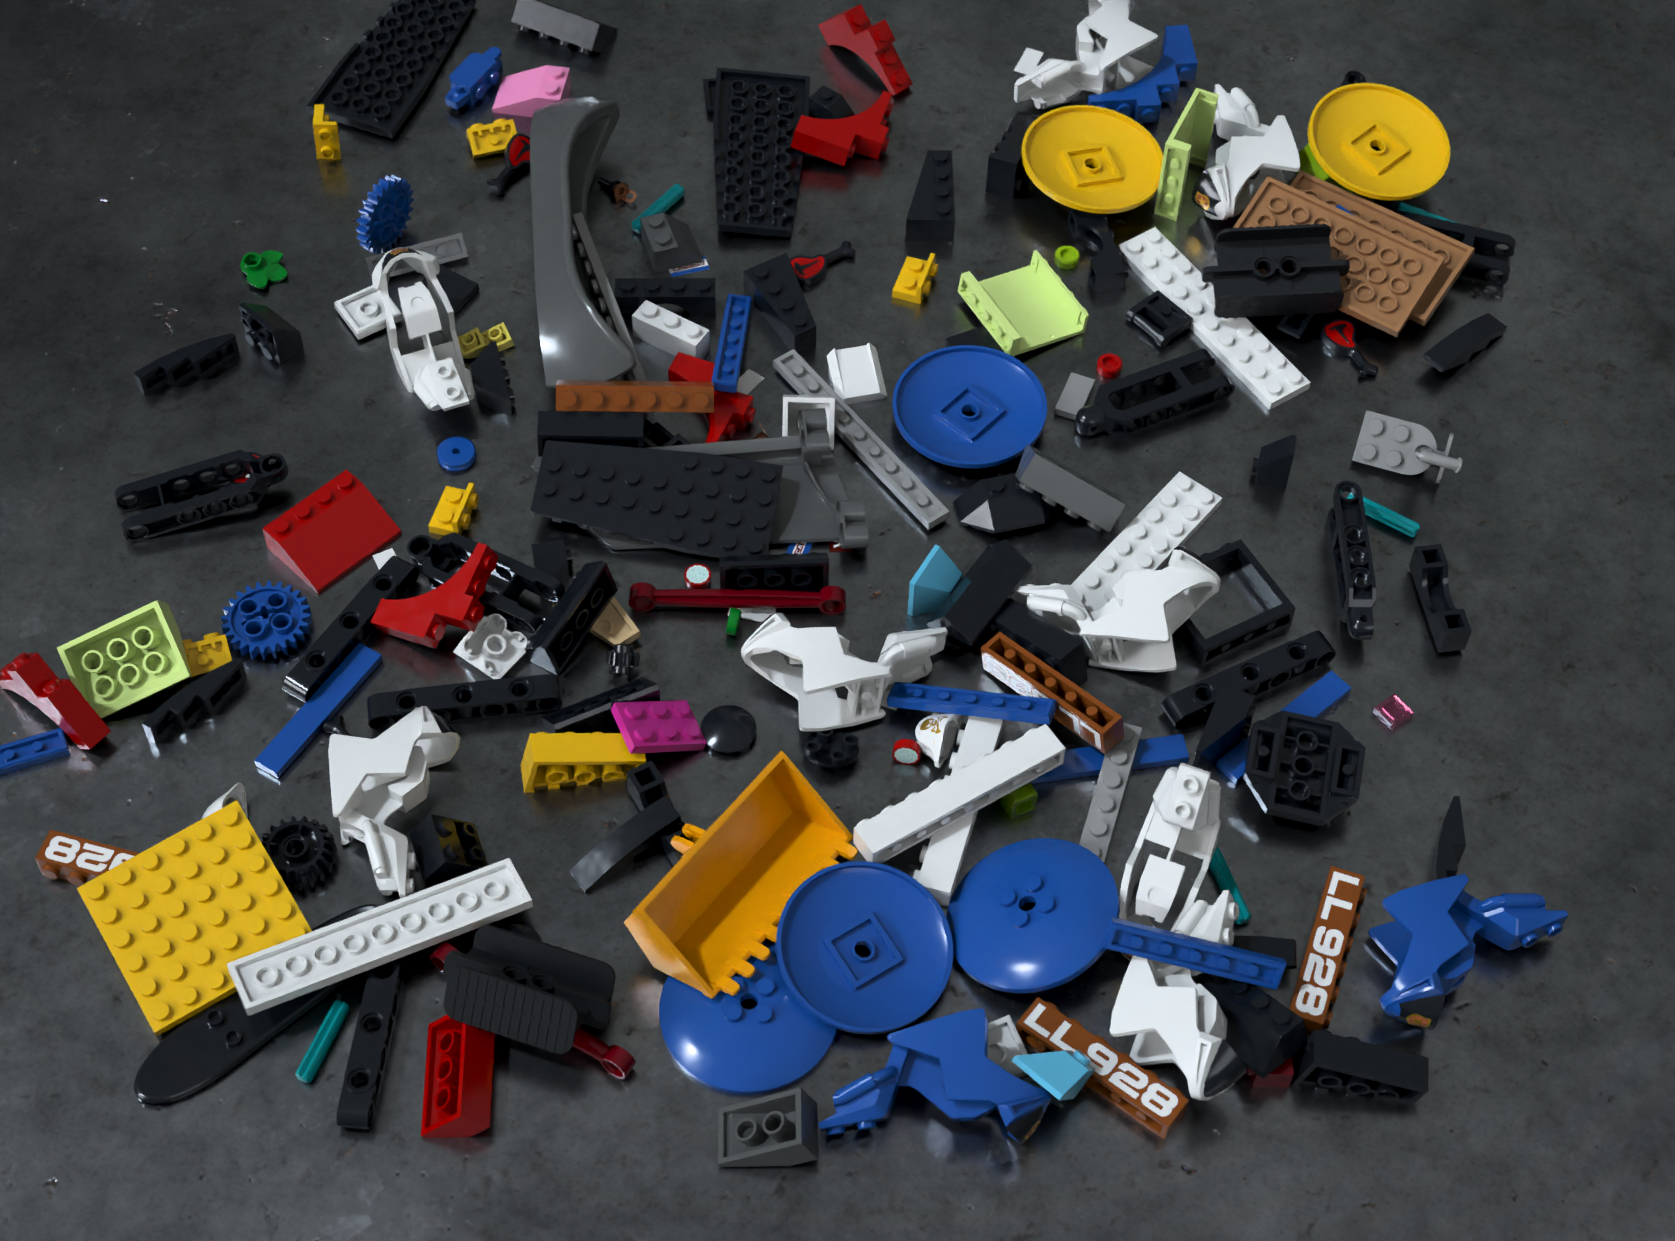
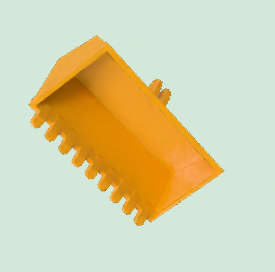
[624,750,858,999]

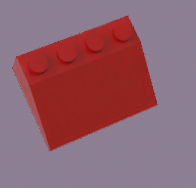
[262,469,402,594]

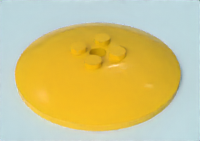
[1308,83,1450,201]
[1021,105,1163,214]

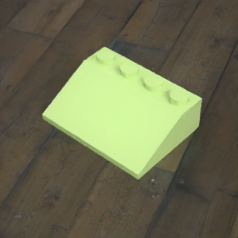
[57,600,192,719]

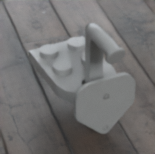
[1352,410,1463,484]

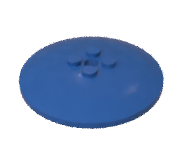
[892,345,1047,468]
[946,838,1120,993]
[776,861,953,1034]
[659,938,837,1095]

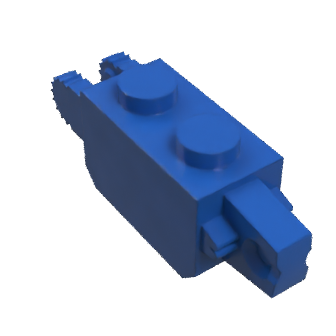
[445,46,503,109]

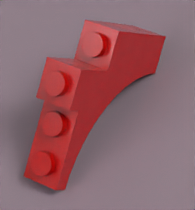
[818,4,913,96]
[791,90,894,166]
[668,352,756,443]
[370,543,499,649]
[0,652,111,750]

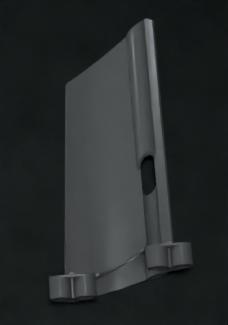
[532,408,869,550]

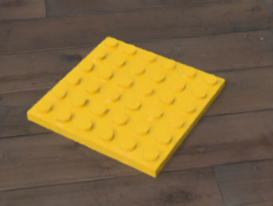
[77,800,312,1036]

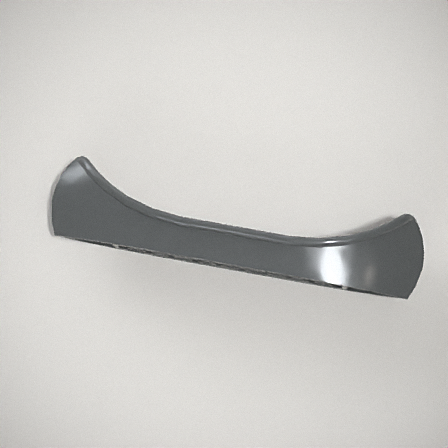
[530,96,637,388]

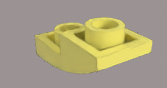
[457,322,515,359]

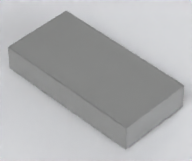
[1054,372,1095,420]

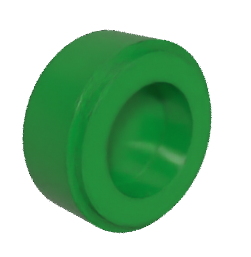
[726,607,742,636]

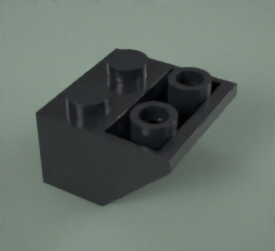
[239,302,304,365]
[409,814,488,884]

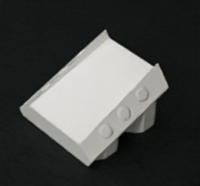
[827,343,887,405]
[453,614,528,679]

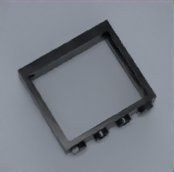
[1175,539,1296,666]

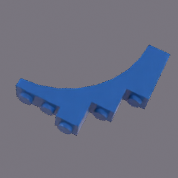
[1087,25,1198,123]

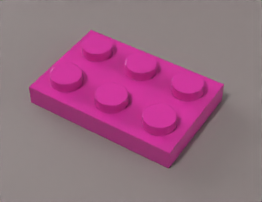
[611,700,707,754]

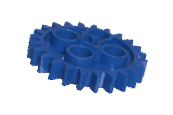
[356,175,414,254]
[221,580,312,660]

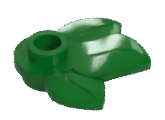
[240,250,288,289]

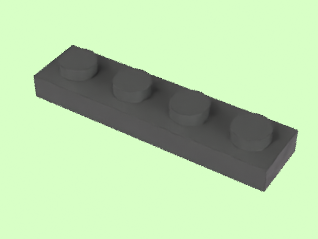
[365,232,468,281]

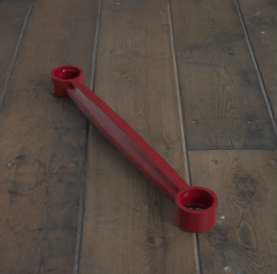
[629,582,846,615]
[429,942,636,1079]

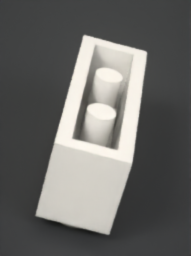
[632,300,710,359]

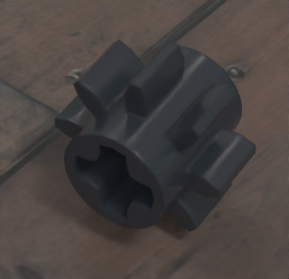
[605,644,640,674]

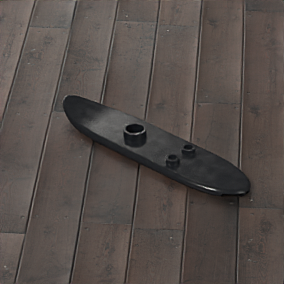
[134,904,379,1103]

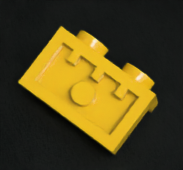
[313,104,341,160]
[466,118,517,159]
[892,253,939,304]
[428,482,479,536]
[182,632,232,681]

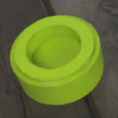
[1054,246,1080,269]

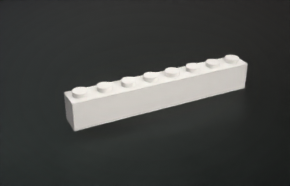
[913,715,1006,907]
[853,724,1066,864]

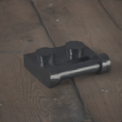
[1125,290,1193,348]

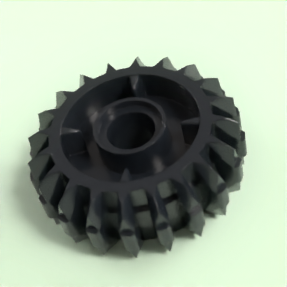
[261,815,337,891]

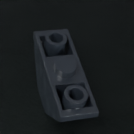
[470,341,515,415]

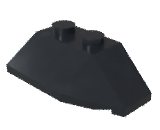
[953,473,1060,534]

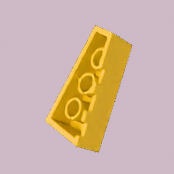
[520,732,646,794]

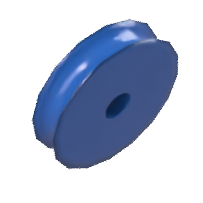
[437,436,476,471]

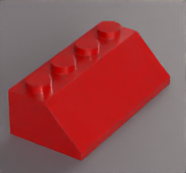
[421,1015,495,1138]

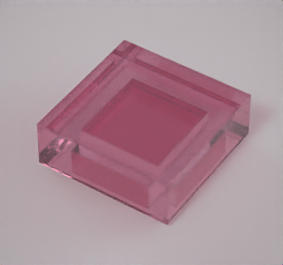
[1373,694,1414,731]

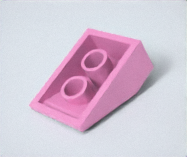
[492,65,572,118]

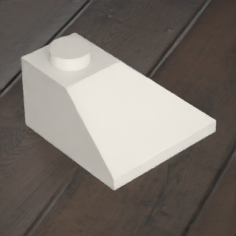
[782,394,835,450]

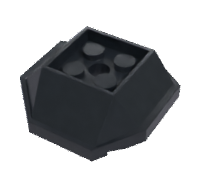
[1243,710,1366,826]

